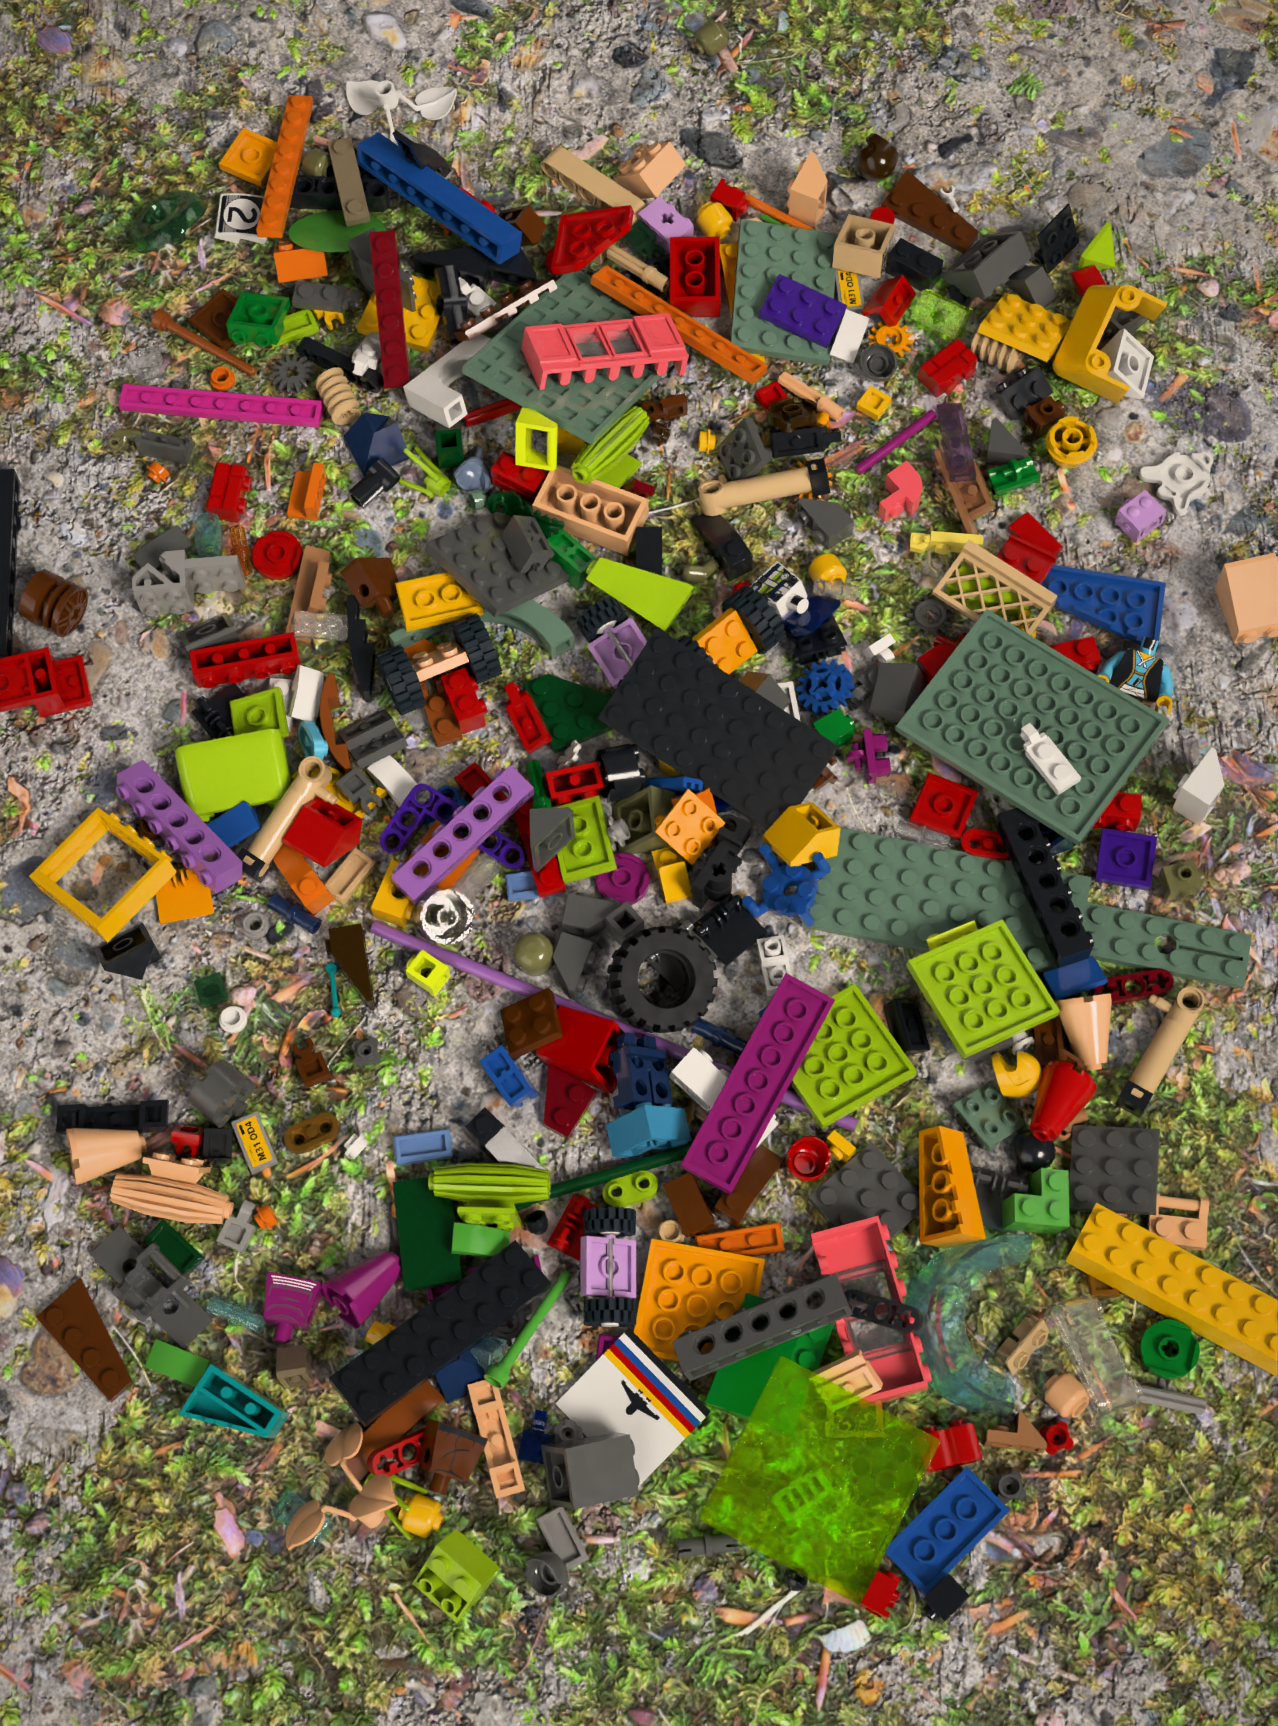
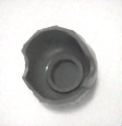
[859,343,898,382]
[523,1551,568,1598]

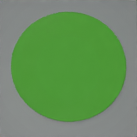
[288,210,385,252]

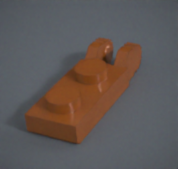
[419,675,463,747]

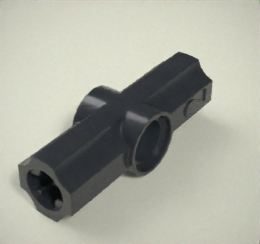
[434,265,468,345]

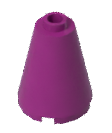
[321,1251,402,1329]

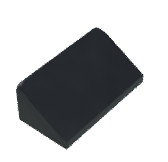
[883,998,930,1056]

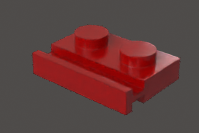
[996,534,1057,585]

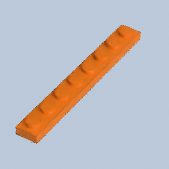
[256,95,313,238]
[590,265,768,384]

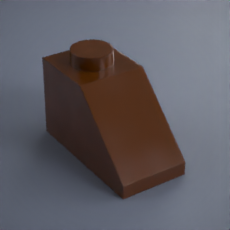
[498,205,547,247]

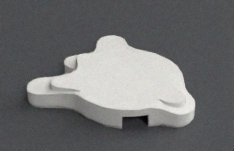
[1139,452,1213,516]

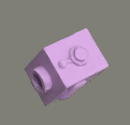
[1115,490,1166,544]

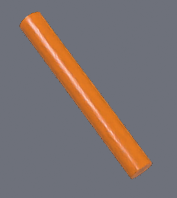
[746,194,812,230]

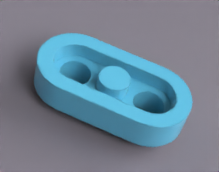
[298,721,328,760]

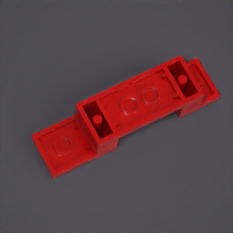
[0,647,93,718]

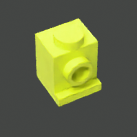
[405,950,451,998]

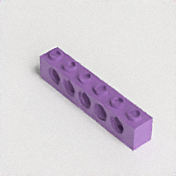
[115,760,242,894]
[391,765,534,906]

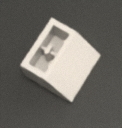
[1172,747,1224,827]

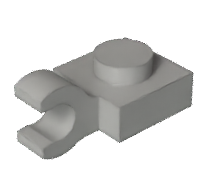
[216,1200,257,1254]

